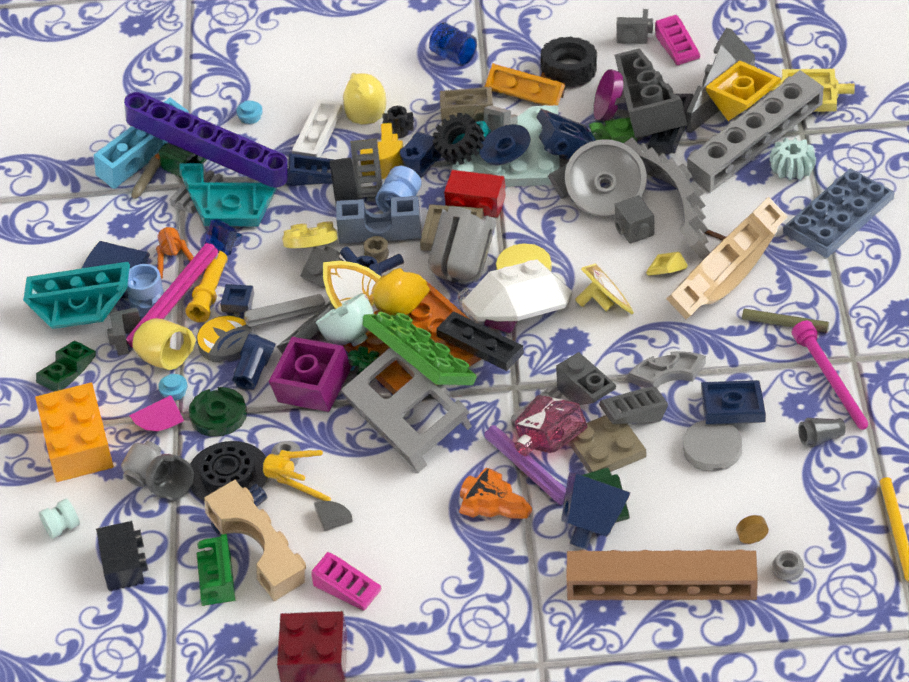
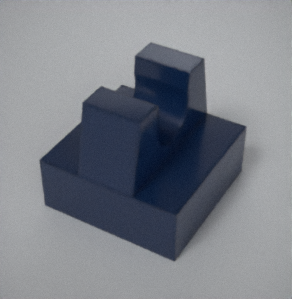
[220,284,254,316]

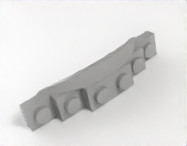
[624,137,710,260]

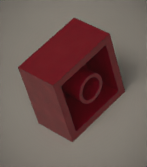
[277,611,347,682]

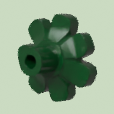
[348,346,380,375]

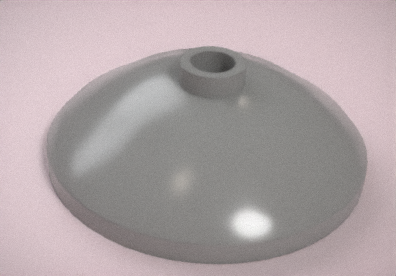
[565,140,647,217]

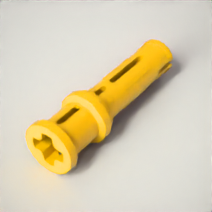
[185,251,228,322]

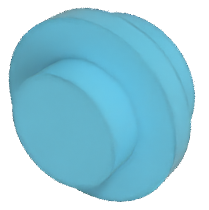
[236,100,263,124]
[158,374,188,401]

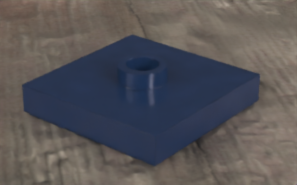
[701,380,766,424]

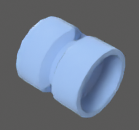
[375,166,422,213]
[126,264,164,317]

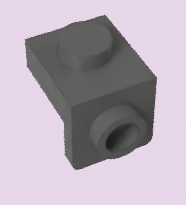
[616,9,653,44]
[300,246,344,287]
[107,308,141,356]

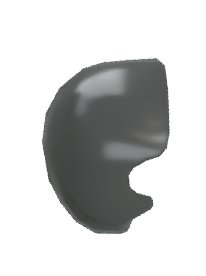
[145,454,194,501]

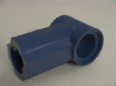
[232,332,276,391]

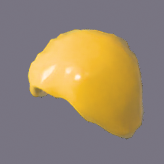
[371,268,430,316]

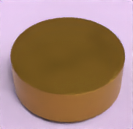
[736,515,769,544]

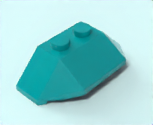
[23,262,130,329]

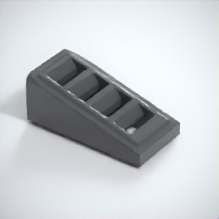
[350,138,382,198]
[599,387,668,424]

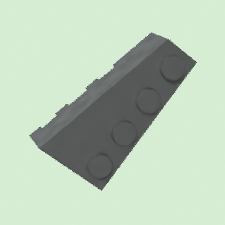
[614,48,687,138]

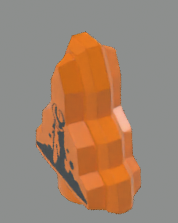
[459,468,532,519]

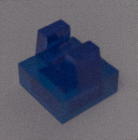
[205,219,243,255]

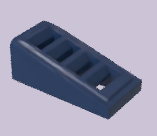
[285,153,335,185]

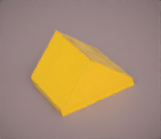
[706,60,781,121]

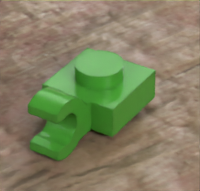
[589,117,637,144]

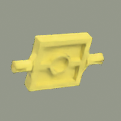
[771,69,855,112]

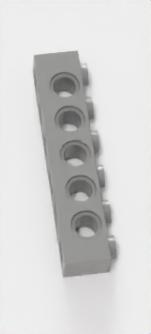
[687,70,824,193]

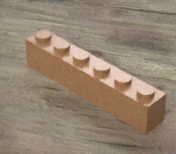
[566,549,758,600]

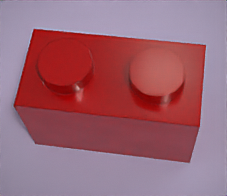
[444,170,506,218]

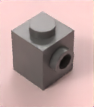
[615,195,654,244]

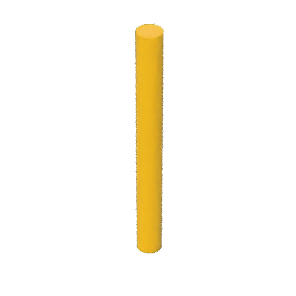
[880,477,909,581]

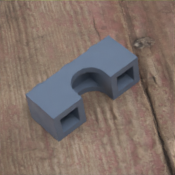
[336,196,421,244]

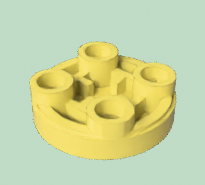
[282,221,338,248]

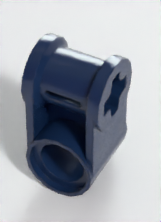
[400,132,441,178]

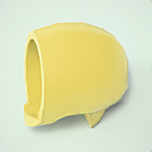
[343,73,387,125]
[133,318,196,370]

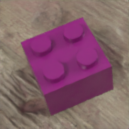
[269,337,352,412]

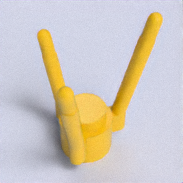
[263,450,331,501]

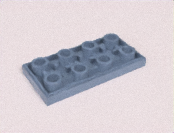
[783,168,895,258]

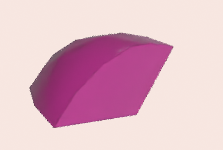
[129,395,184,431]

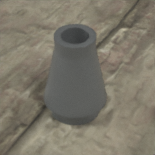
[798,418,846,447]

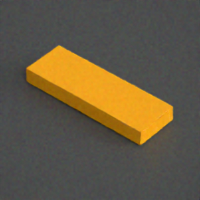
[484,63,565,106]

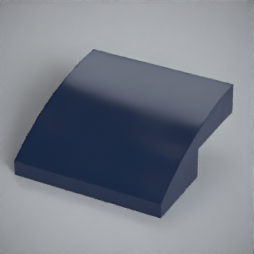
[81,241,150,299]

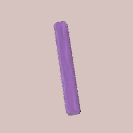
[484,425,566,505]

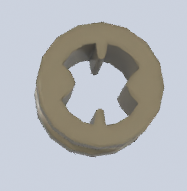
[364,236,389,263]

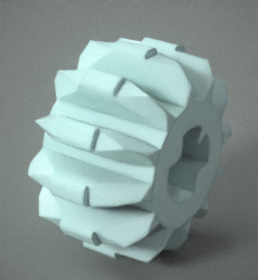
[770,137,816,181]

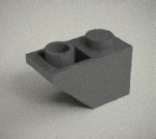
[556,352,616,406]

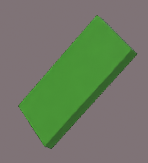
[362,312,477,385]

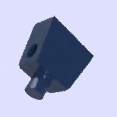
[561,472,631,549]

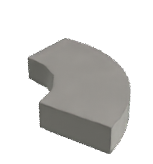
[627,351,706,388]

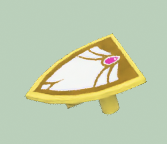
[323,261,381,309]
[575,263,634,314]

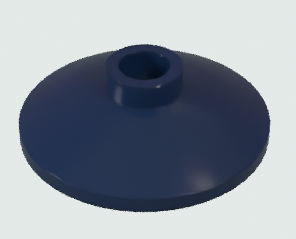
[479,124,531,165]

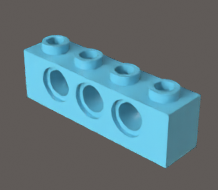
[94,97,189,189]

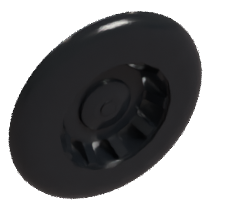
[190,441,268,502]

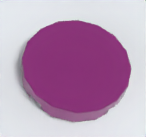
[593,69,623,122]

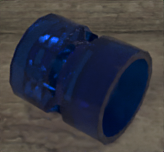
[429,22,477,66]

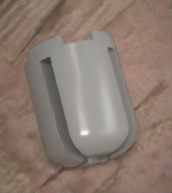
[428,206,496,285]

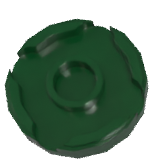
[189,387,247,437]

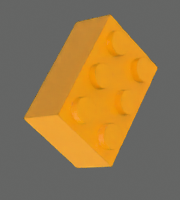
[35,382,114,483]

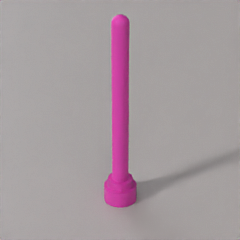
[791,320,869,430]

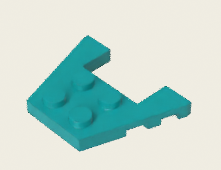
[180,163,277,227]

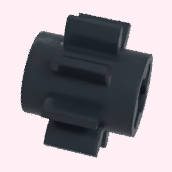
[382,106,414,138]

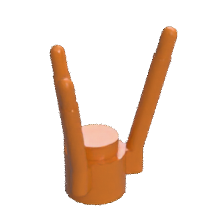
[156,227,194,279]

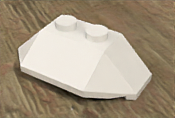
[462,259,572,321]

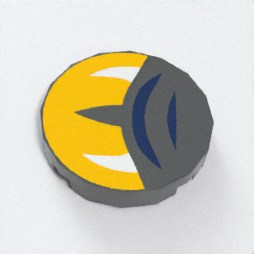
[196,315,252,363]

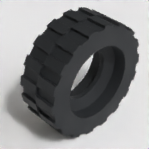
[540,36,597,87]

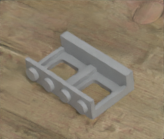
[341,348,472,473]

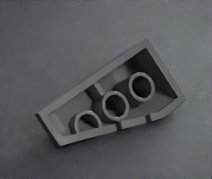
[686,28,758,133]

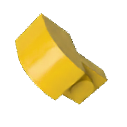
[360,123,404,179]

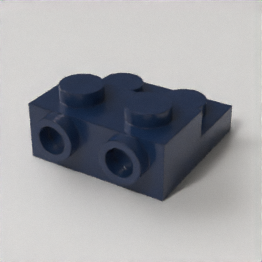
[536,108,596,160]

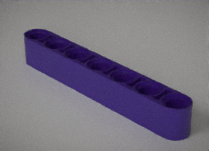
[124,92,287,188]

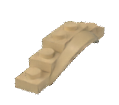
[666,197,787,319]

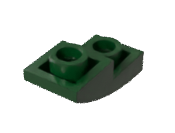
[36,340,96,392]

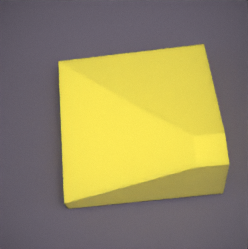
[646,252,688,276]

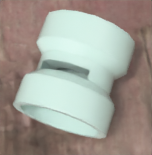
[39,498,80,539]

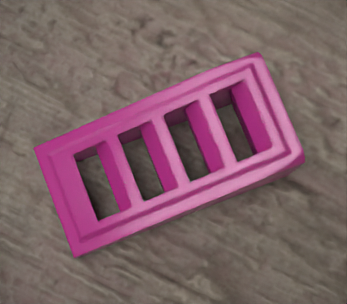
[655,14,700,66]
[311,552,382,611]

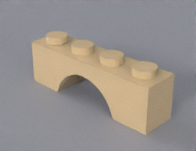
[204,480,306,601]

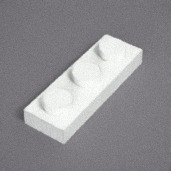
[292,99,343,157]

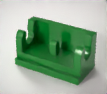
[196,534,236,606]

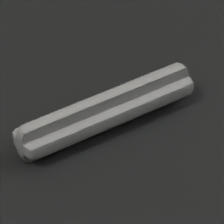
[244,294,325,327]

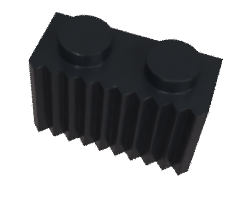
[96,521,148,591]

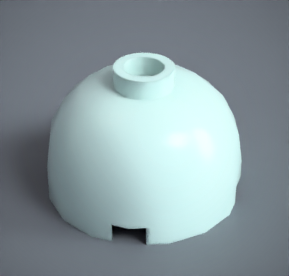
[316,293,374,347]

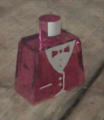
[514,395,588,456]

